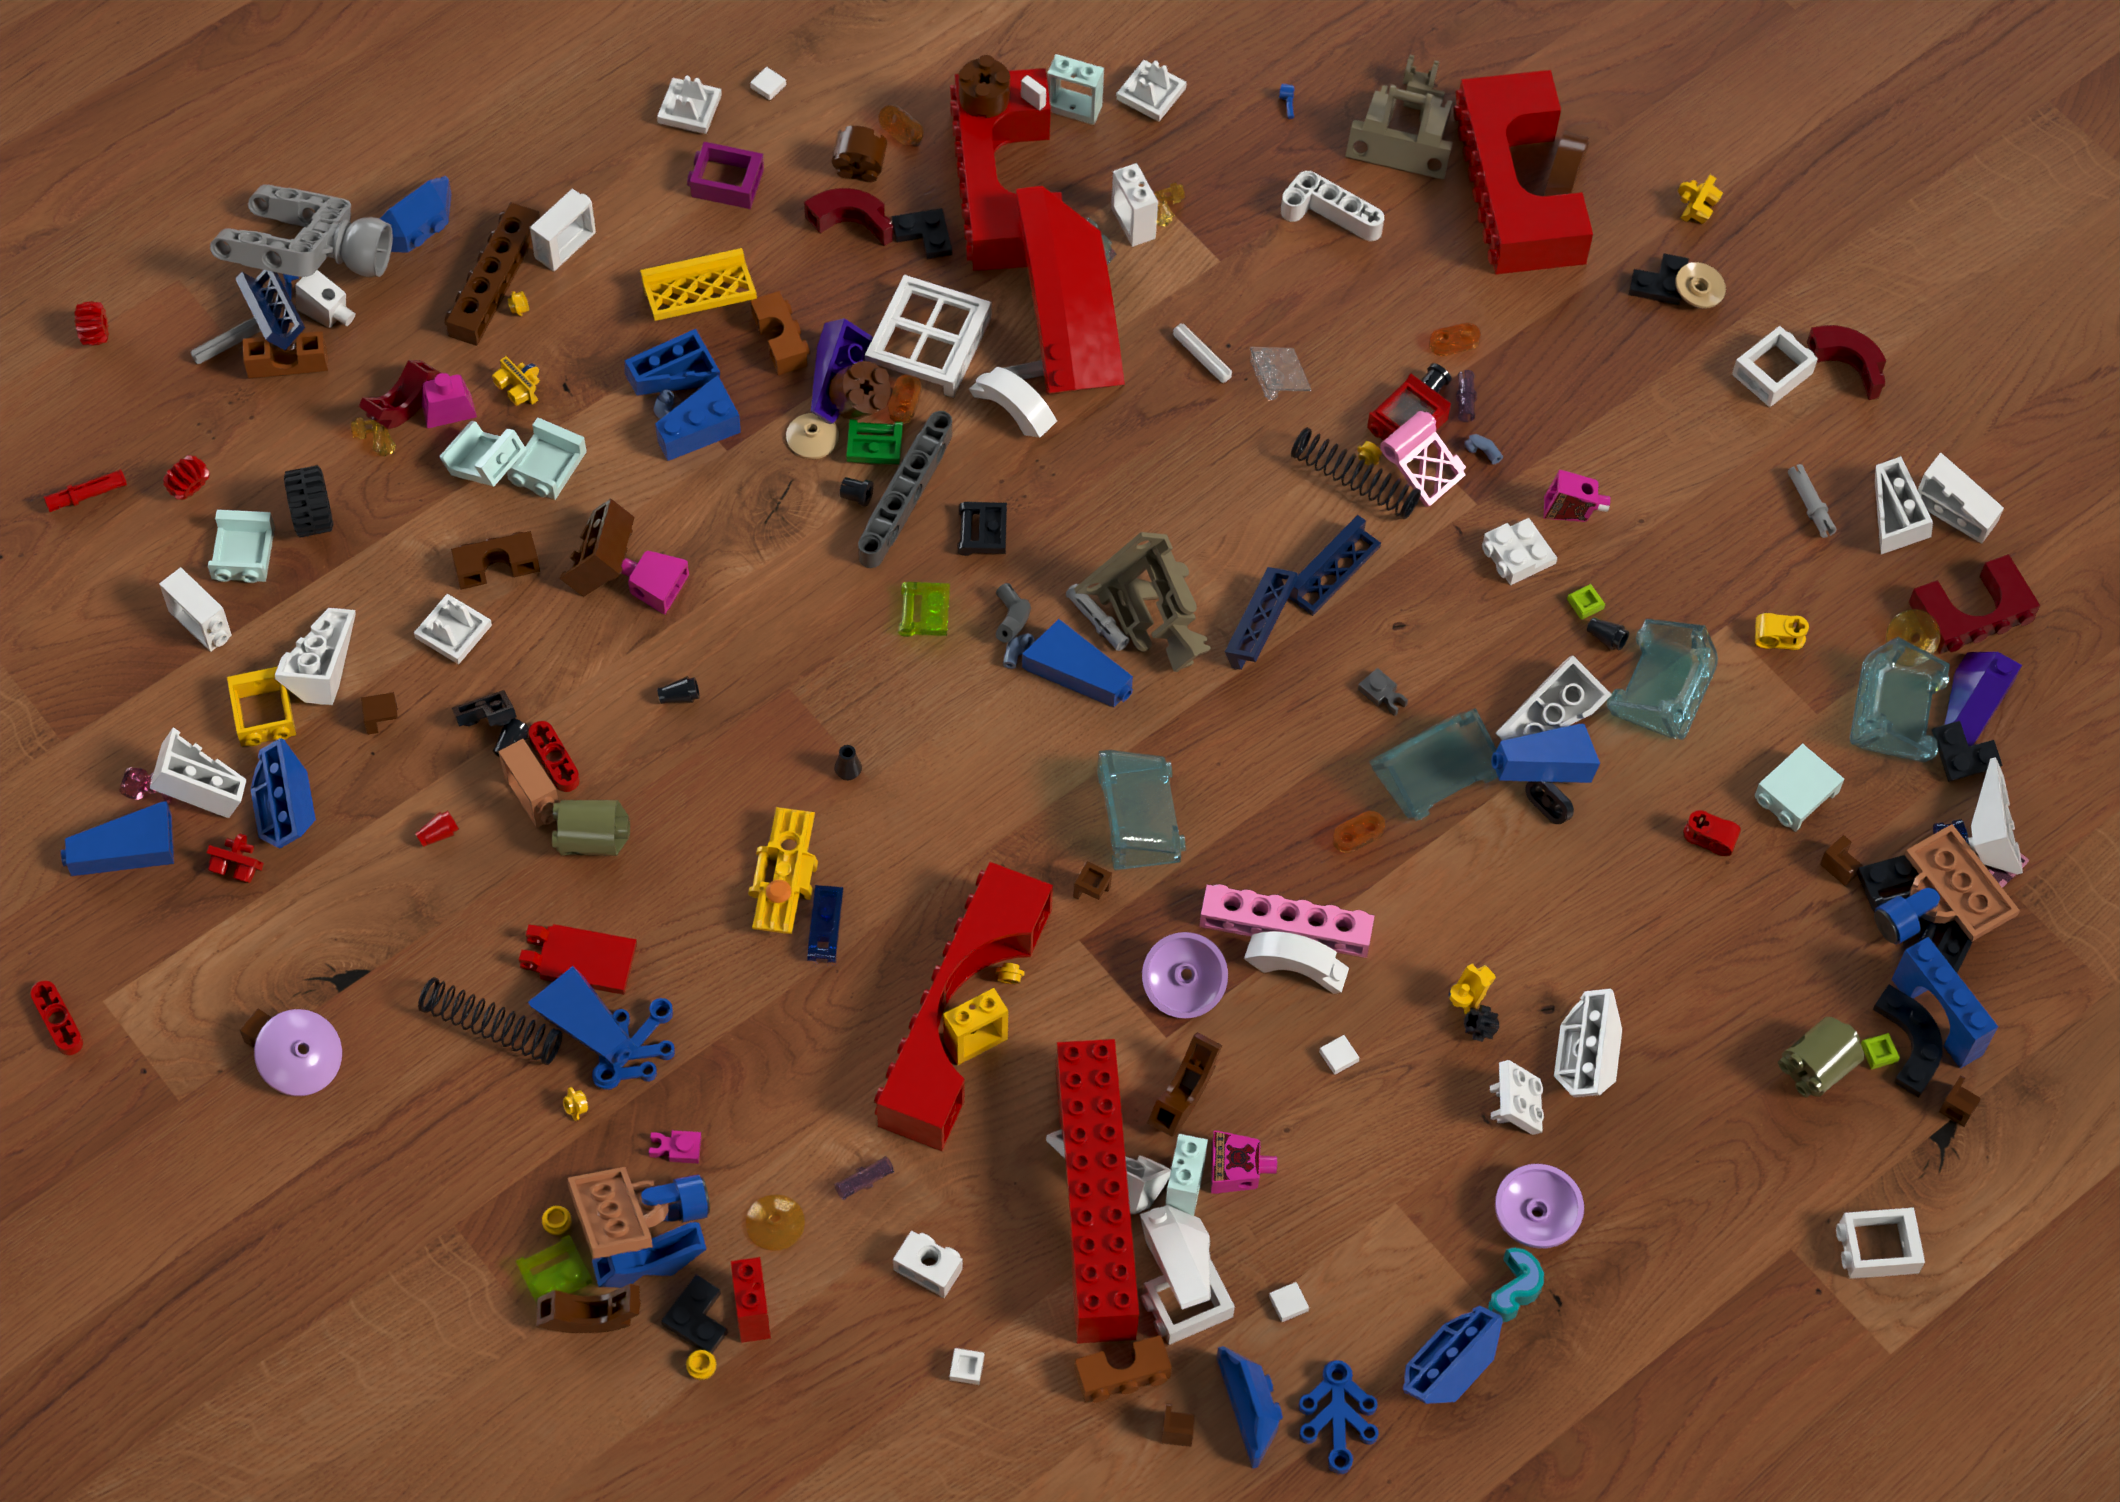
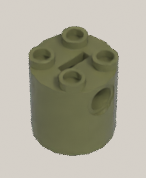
[552,799,630,856]
[1778,1017,1864,1098]

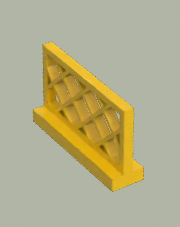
[640,248,757,321]

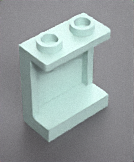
[507,417,586,500]
[440,421,526,487]
[208,510,275,583]
[1754,744,1844,832]

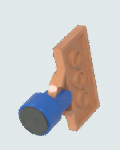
[1874,824,2020,945]
[568,1167,710,1259]

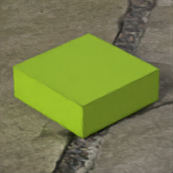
[1567,584,1605,620]
[1861,1033,1900,1070]

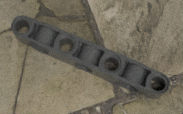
[858,411,952,568]

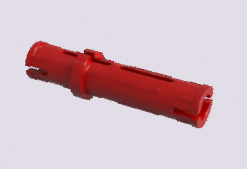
[44,469,127,513]

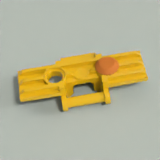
[748,807,818,934]

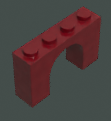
[1908,554,2041,654]

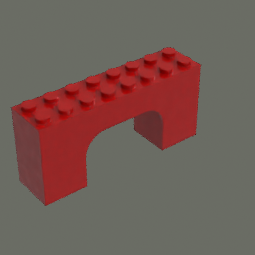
[950,68,1062,271]
[1453,70,1593,275]

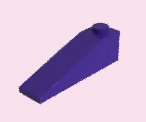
[811,318,873,424]
[1944,652,2022,746]

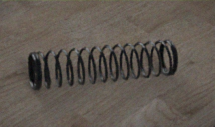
[1291,427,1421,519]
[418,977,563,1065]

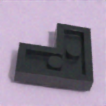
[892,208,952,259]
[1628,253,1689,305]
[452,690,517,727]
[1931,721,2003,782]
[661,1274,728,1354]

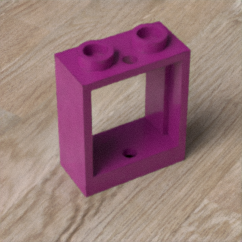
[687,142,764,209]

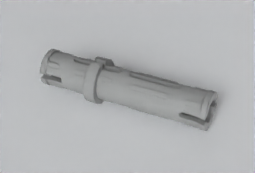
[1788,464,1837,538]
[1066,584,1130,651]

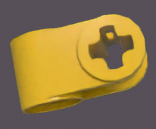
[1755,613,1809,650]

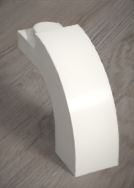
[969,367,1057,438]
[1244,931,1349,994]

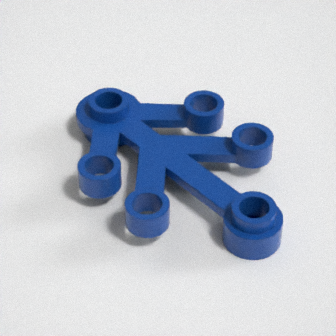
[592,998,675,1090]
[1299,1360,1379,1474]

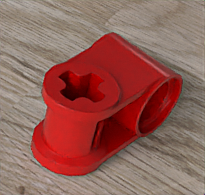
[1683,810,1741,857]

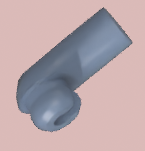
[654,390,674,419]
[1464,434,1503,464]
[1003,634,1036,669]

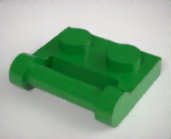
[846,419,903,465]

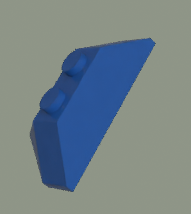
[380,176,452,252]
[250,738,316,848]
[1403,1306,1503,1404]
[1216,1346,1283,1469]

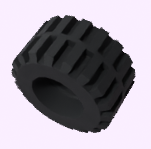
[284,465,333,538]

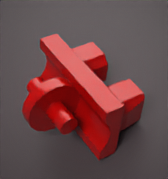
[206,833,264,883]

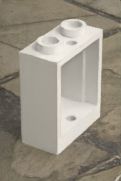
[1111,163,1158,247]
[530,189,596,271]
[1732,326,1818,407]
[159,567,232,652]
[1836,1208,1925,1279]
[1141,1259,1235,1345]

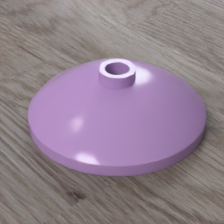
[1142,932,1228,1018]
[254,1009,342,1096]
[1495,1164,1584,1248]

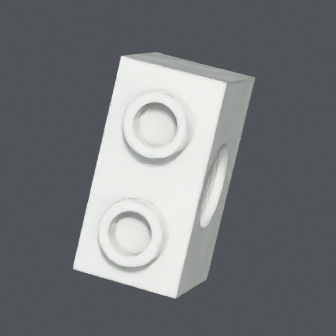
[893,1231,963,1298]

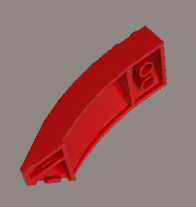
[1016,185,1125,395]

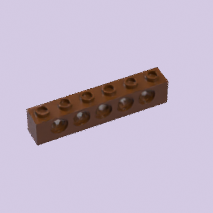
[444,202,540,346]

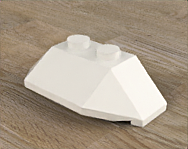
[1554,989,1622,1097]

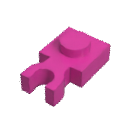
[649,1130,702,1164]

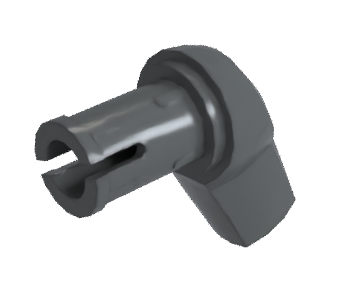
[996,583,1031,643]

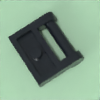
[957,502,1007,556]
[1856,855,1919,913]
[1918,920,1973,973]

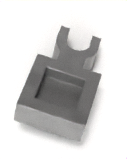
[1358,668,1408,716]

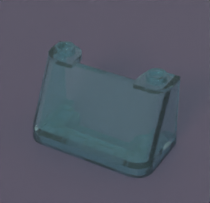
[1607,619,1718,740]
[1850,637,1950,762]
[1369,708,1498,821]
[1097,750,1186,870]

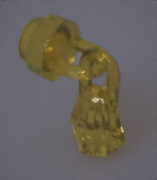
[1154,182,1185,226]
[351,417,396,456]

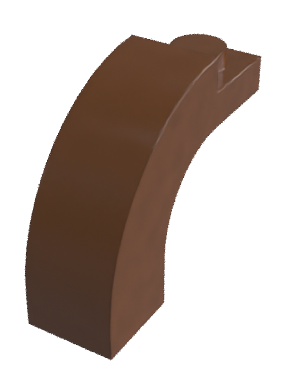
[1544,131,1589,196]
[1147,1032,1223,1137]
[536,1284,641,1333]

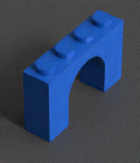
[1891,937,1998,1069]

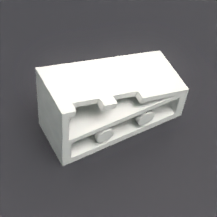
[1918,452,2004,544]
[1875,457,1933,554]
[150,727,246,818]

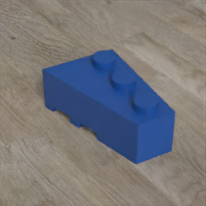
[625,329,720,396]
[655,375,741,461]

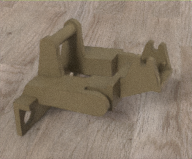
[1345,55,1453,179]
[1074,532,1211,672]

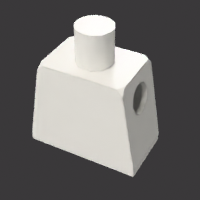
[296,270,355,327]

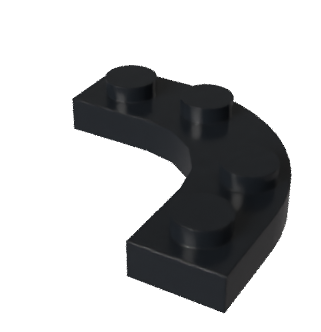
[1873,984,1943,1098]

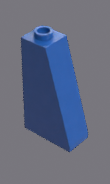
[1022,619,1133,707]
[1491,724,1600,783]
[61,801,174,876]
[528,966,637,1066]

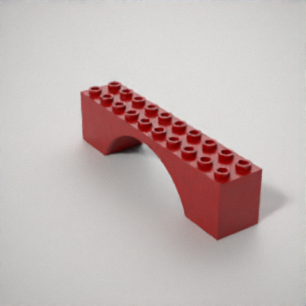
[874,862,1053,1151]
[1055,1039,1139,1344]

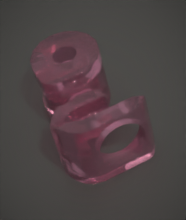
[119,767,173,805]

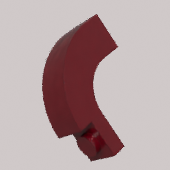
[804,188,893,246]
[1807,325,1886,400]
[358,360,441,429]

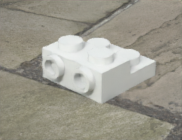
[1482,518,1557,585]

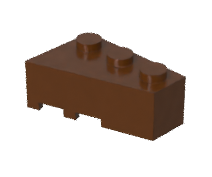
[560,499,635,597]

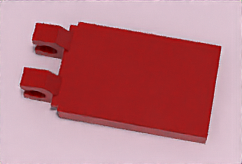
[519,924,637,995]

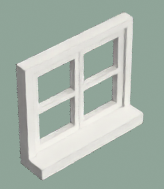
[865,275,992,398]

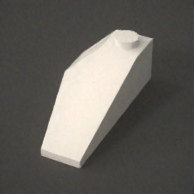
[275,608,356,705]
[1495,656,1612,741]

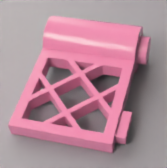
[1380,411,1466,507]

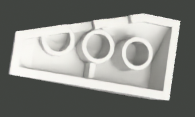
[1968,757,2023,875]
[1046,1129,1171,1214]
[1140,1205,1210,1309]

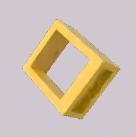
[227,666,296,747]
[943,988,1008,1065]

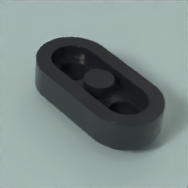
[1525,781,1574,825]

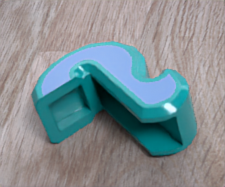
[1488,1247,1544,1322]

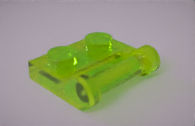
[898,582,950,637]
[515,1234,592,1305]

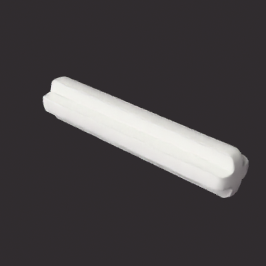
[1173,324,1232,383]

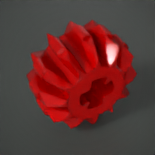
[74,301,109,346]
[163,455,210,500]

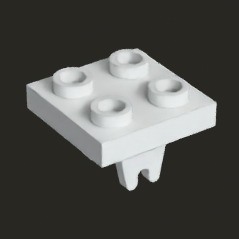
[1117,60,1186,122]
[657,76,722,134]
[414,594,492,664]
[1490,1060,1544,1135]

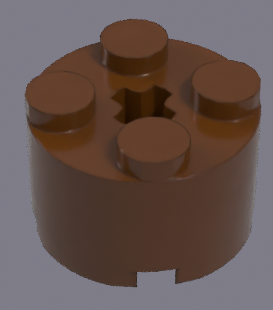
[959,55,1010,118]
[832,126,888,182]
[829,361,890,420]

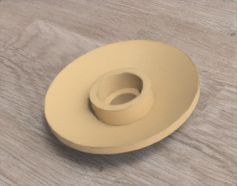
[1676,262,1726,308]
[786,413,839,459]

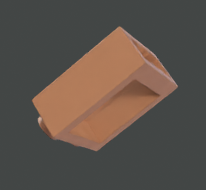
[498,739,559,828]

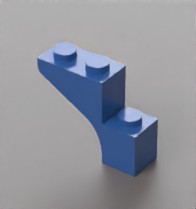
[592,1222,706,1288]

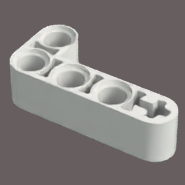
[1281,171,1384,241]

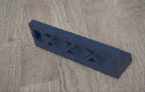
[235,270,305,350]
[1288,515,1381,616]
[1225,567,1299,670]

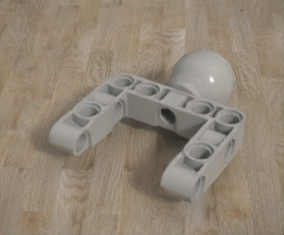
[210,185,393,278]

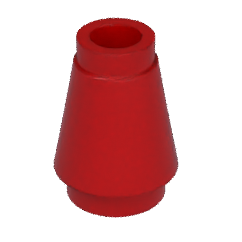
[415,810,459,847]

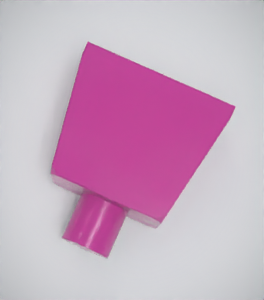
[422,373,477,429]
[621,551,689,615]

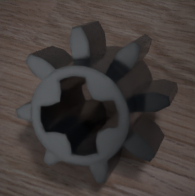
[1464,1005,1499,1042]

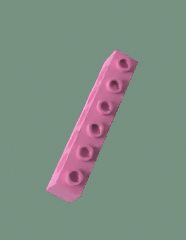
[1199,884,1374,958]

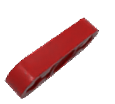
[529,721,580,792]
[30,981,83,1055]

